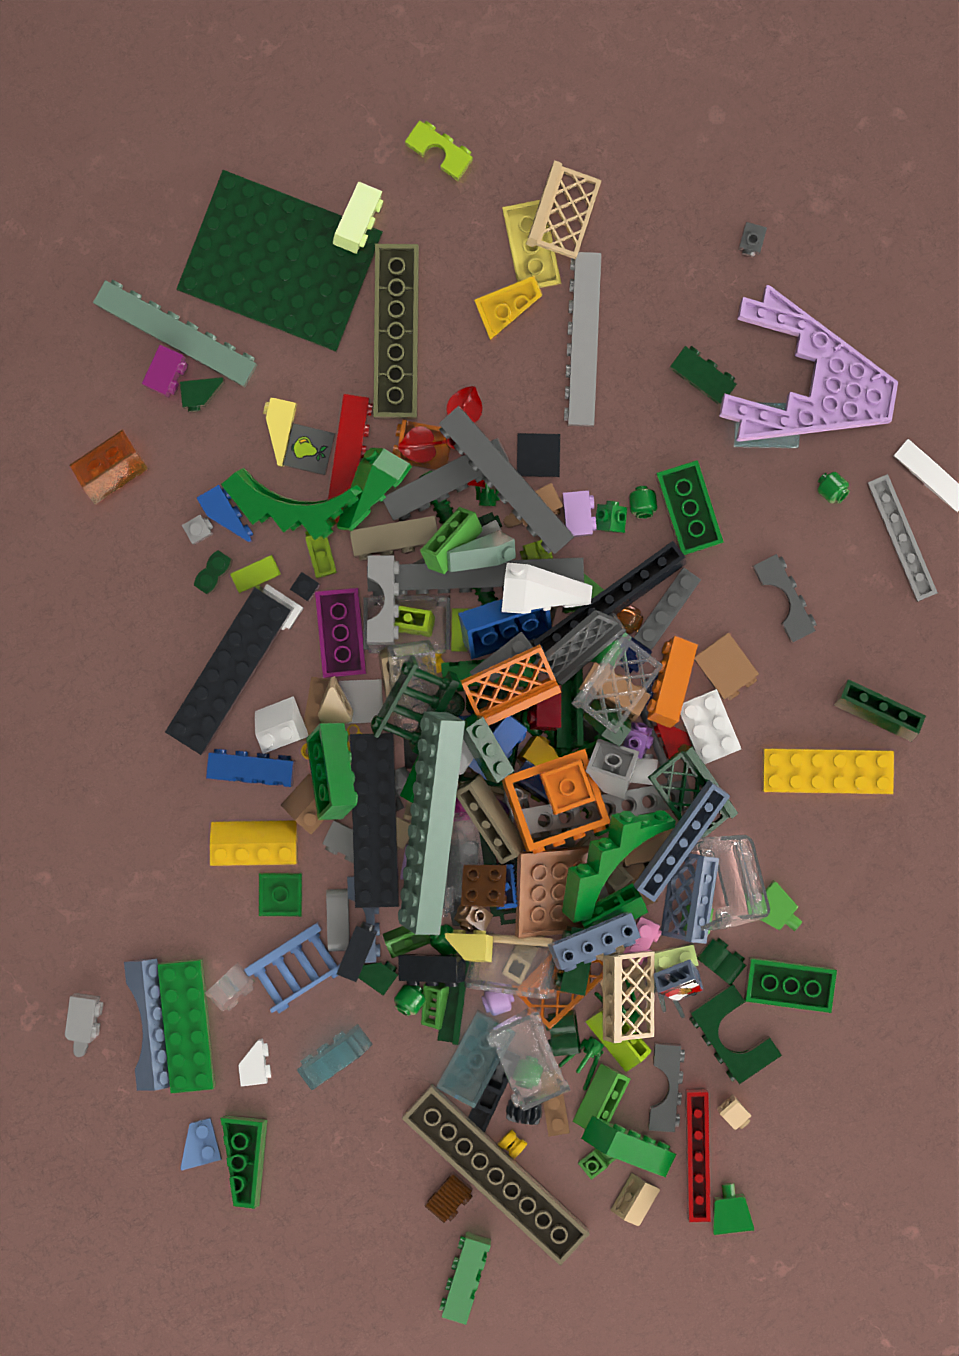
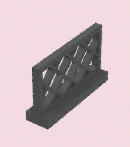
[533,610,626,685]

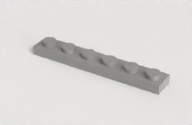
[867,474,938,602]

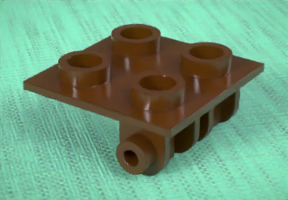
[461,865,507,907]

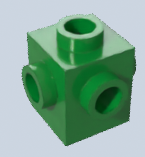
[596,501,627,533]

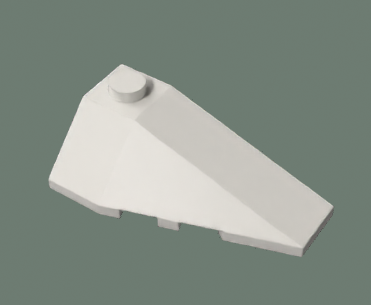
[502,563,592,614]

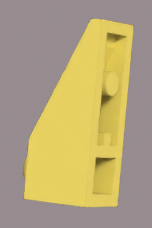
[263,398,297,467]

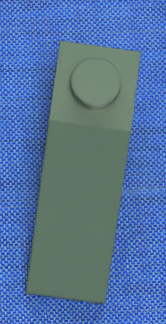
[447,530,516,572]

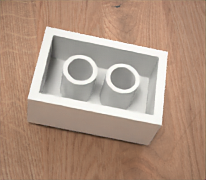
[680,689,741,764]

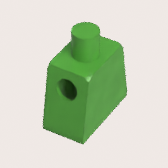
[748,880,802,931]

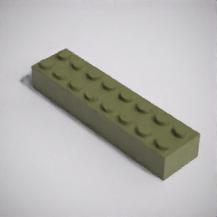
[373,244,419,419]

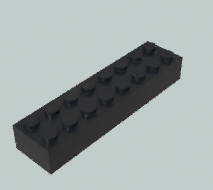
[165,585,294,755]
[350,733,399,908]

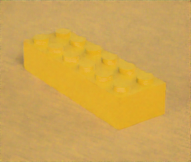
[762,748,894,794]

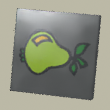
[283,423,335,475]

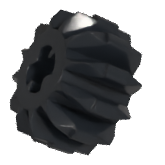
[506,1098,542,1125]

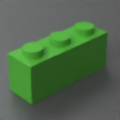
[420,507,483,574]
[572,1064,631,1129]

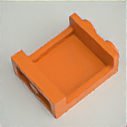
[392,419,450,470]

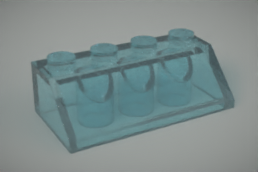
[436,1009,515,1108]

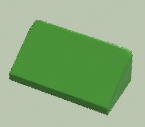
[383,926,431,958]

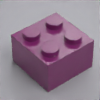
[142,345,188,398]

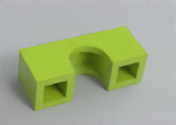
[405,120,473,181]

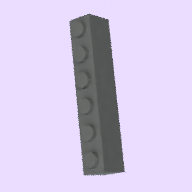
[383,438,510,522]

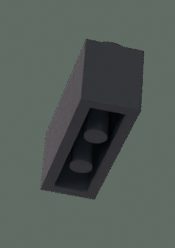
[398,954,466,987]

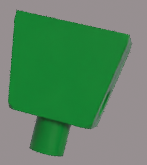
[712,1183,754,1235]

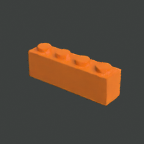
[647,636,698,728]

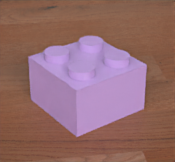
[562,490,597,537]

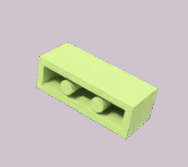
[333,182,384,254]

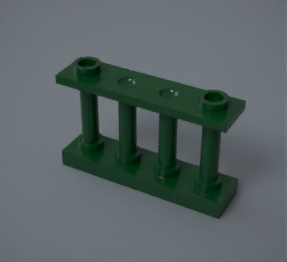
[371,655,460,754]

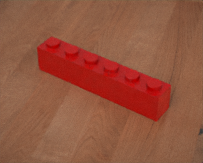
[328,394,373,523]
[685,1089,711,1222]

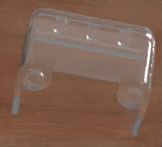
[691,835,770,931]

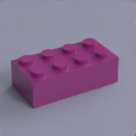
[315,588,367,678]

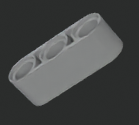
[326,889,350,952]

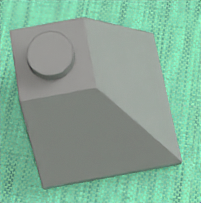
[586,739,639,799]

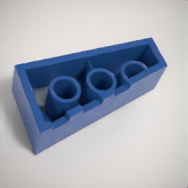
[206,749,296,787]

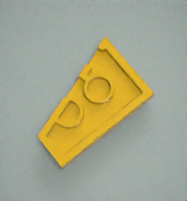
[474,275,543,340]

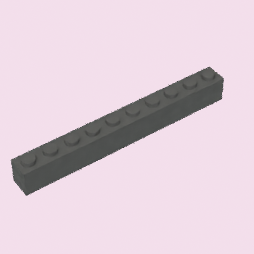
[367,558,585,596]

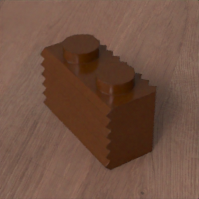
[425,1172,473,1223]

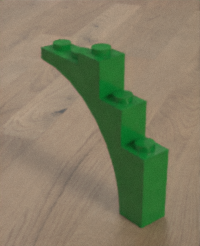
[221,468,363,540]
[562,810,676,923]

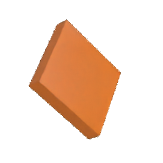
[539,759,595,815]

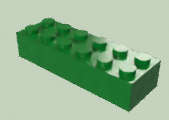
[158,958,216,1094]

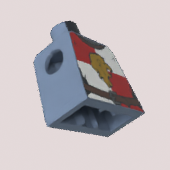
[653,959,703,1001]

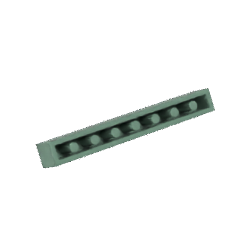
[93,280,257,387]

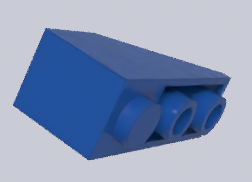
[197,485,254,543]

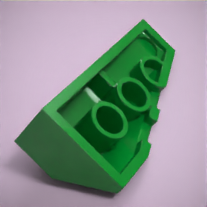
[336,448,412,531]

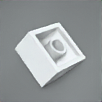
[255,696,309,754]

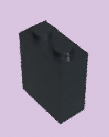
[336,921,378,982]

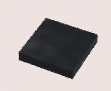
[517,433,560,477]

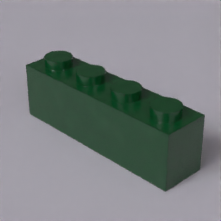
[834,679,926,742]

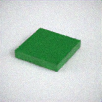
[259,873,302,917]

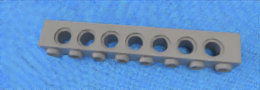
[522,779,692,838]

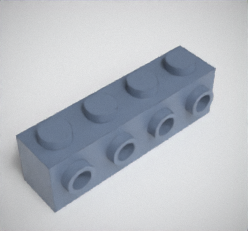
[548,912,641,972]

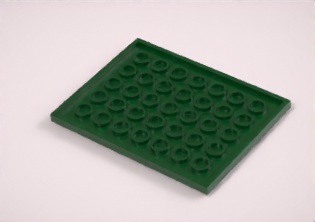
[176,170,383,352]

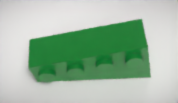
[441,655,538,692]
[220,1115,268,1209]
[581,1115,677,1178]
[439,1231,491,1325]

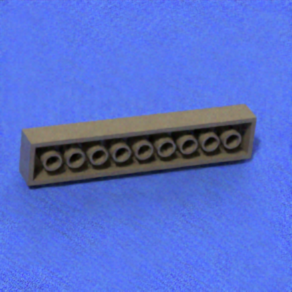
[402,1084,590,1266]

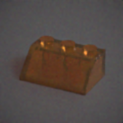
[69,429,148,504]

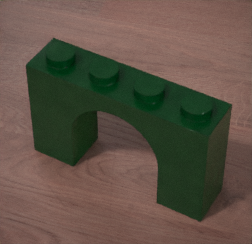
[689,983,782,1085]

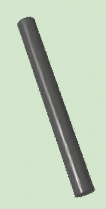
[640,705,669,778]

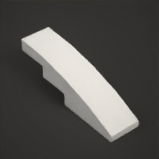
[894,439,959,512]

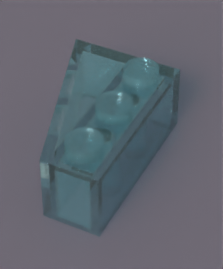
[297,1024,373,1090]

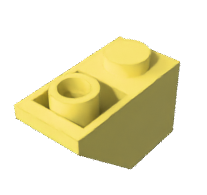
[445,930,493,962]

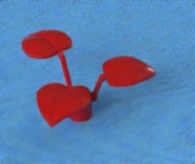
[398,386,485,487]

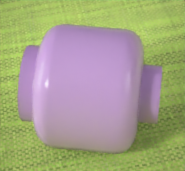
[481,985,515,1016]

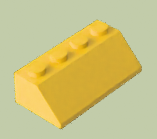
[210,820,298,866]

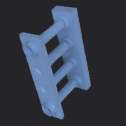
[244,922,341,1014]

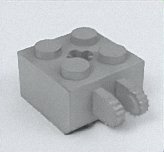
[65,993,103,1057]

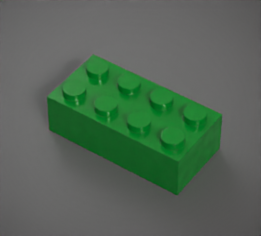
[655,460,724,555]
[306,723,358,820]
[744,957,837,1013]

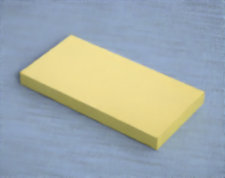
[502,200,561,288]

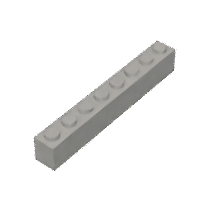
[564,252,601,427]

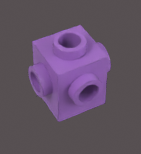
[623,722,654,759]

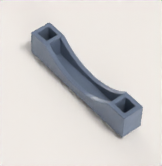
[124,959,170,1091]

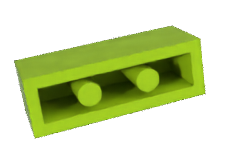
[586,1007,652,1072]

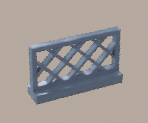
[661,853,719,944]

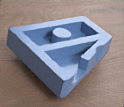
[181,1117,222,1171]

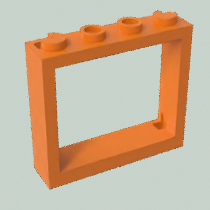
[501,749,610,855]

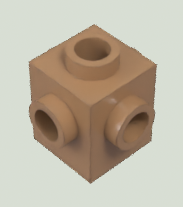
[454,904,493,932]

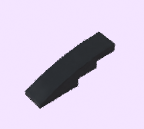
[468,1048,520,1133]

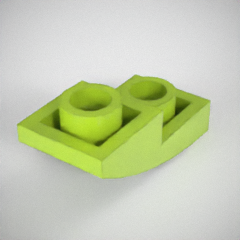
[230,555,281,593]

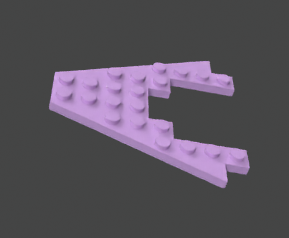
[719,285,898,442]

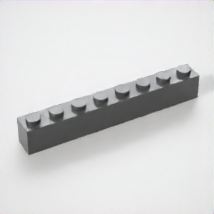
[439,406,574,554]

